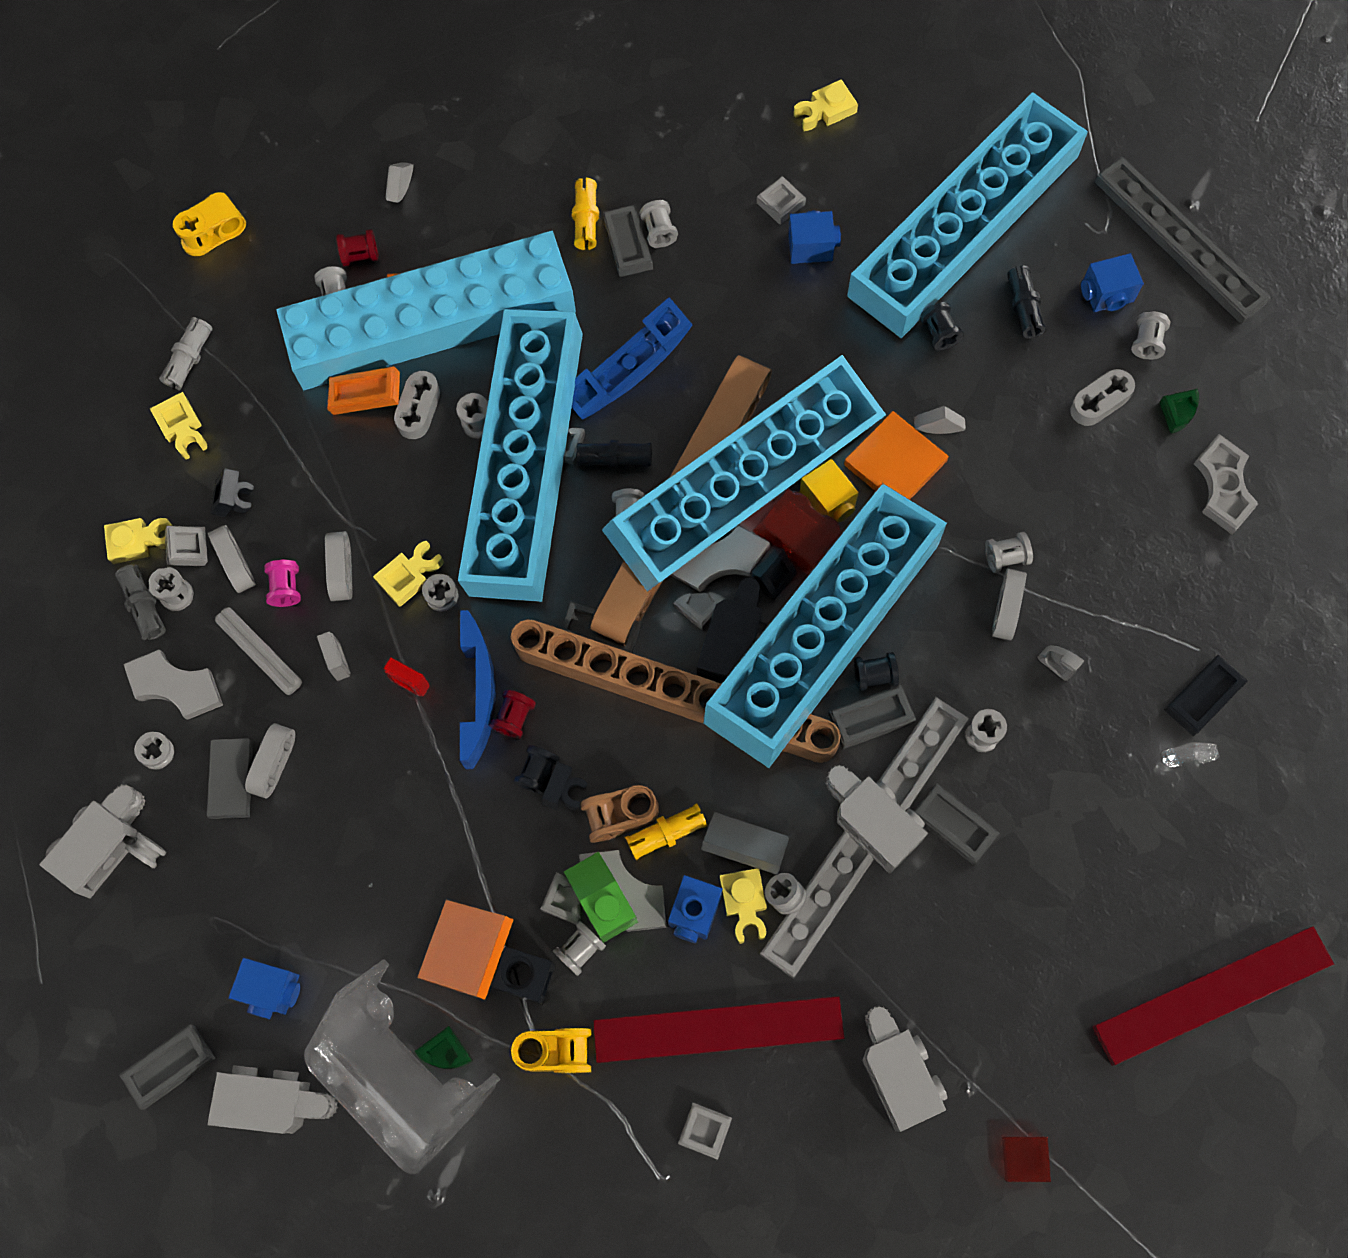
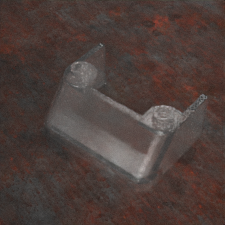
[304,959,500,1174]

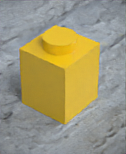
[799,458,859,526]

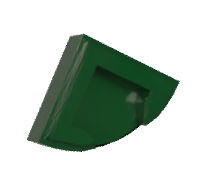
[1159,389,1199,434]
[414,1026,473,1069]

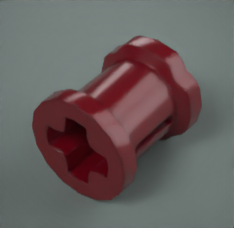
[336,229,379,267]
[489,690,536,739]

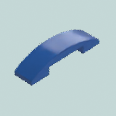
[572,297,692,420]
[460,610,496,769]

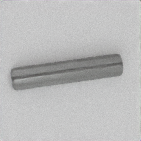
[215,607,302,695]

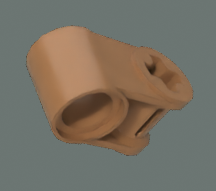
[580,785,659,843]

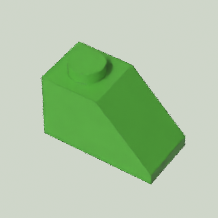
[564,851,638,943]

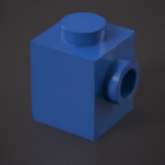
[788,210,841,264]
[1081,253,1144,312]
[668,875,723,943]
[229,958,300,1019]

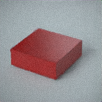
[383,657,430,697]

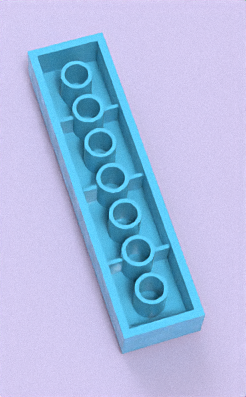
[847,92,1088,338]
[276,230,576,391]
[458,309,583,602]
[602,355,886,592]
[703,483,947,768]

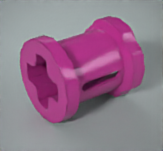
[264,559,301,607]

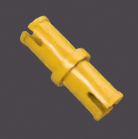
[572,178,599,250]
[625,803,707,860]

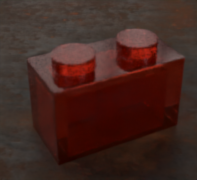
[752,489,843,576]

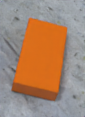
[327,366,400,415]

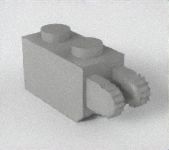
[825,765,928,874]
[39,784,146,898]
[863,1006,947,1132]
[207,1065,338,1134]

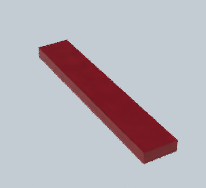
[1092,926,1334,1066]
[593,996,845,1063]

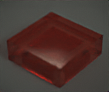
[1003,1137,1051,1182]

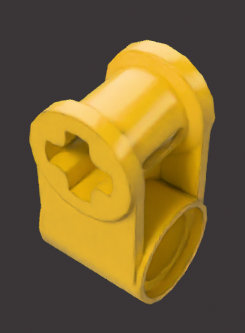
[173,192,246,256]
[511,1028,591,1073]

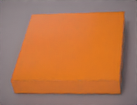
[844,411,949,500]
[417,900,513,1000]

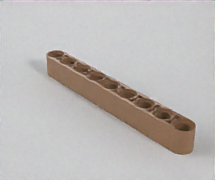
[590,355,772,646]
[511,619,841,763]

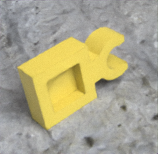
[794,79,858,131]
[150,392,207,460]
[104,518,172,564]
[373,540,444,607]
[719,868,767,944]

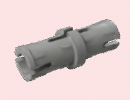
[159,317,213,390]

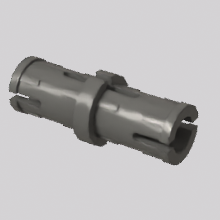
[115,564,166,640]

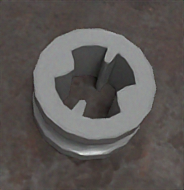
[422,574,459,612]
[134,731,174,770]
[125,832,167,868]
[765,873,806,915]

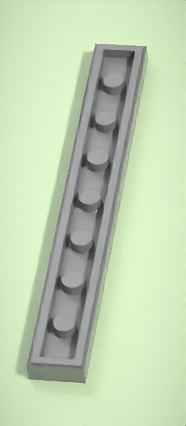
[760,697,969,979]

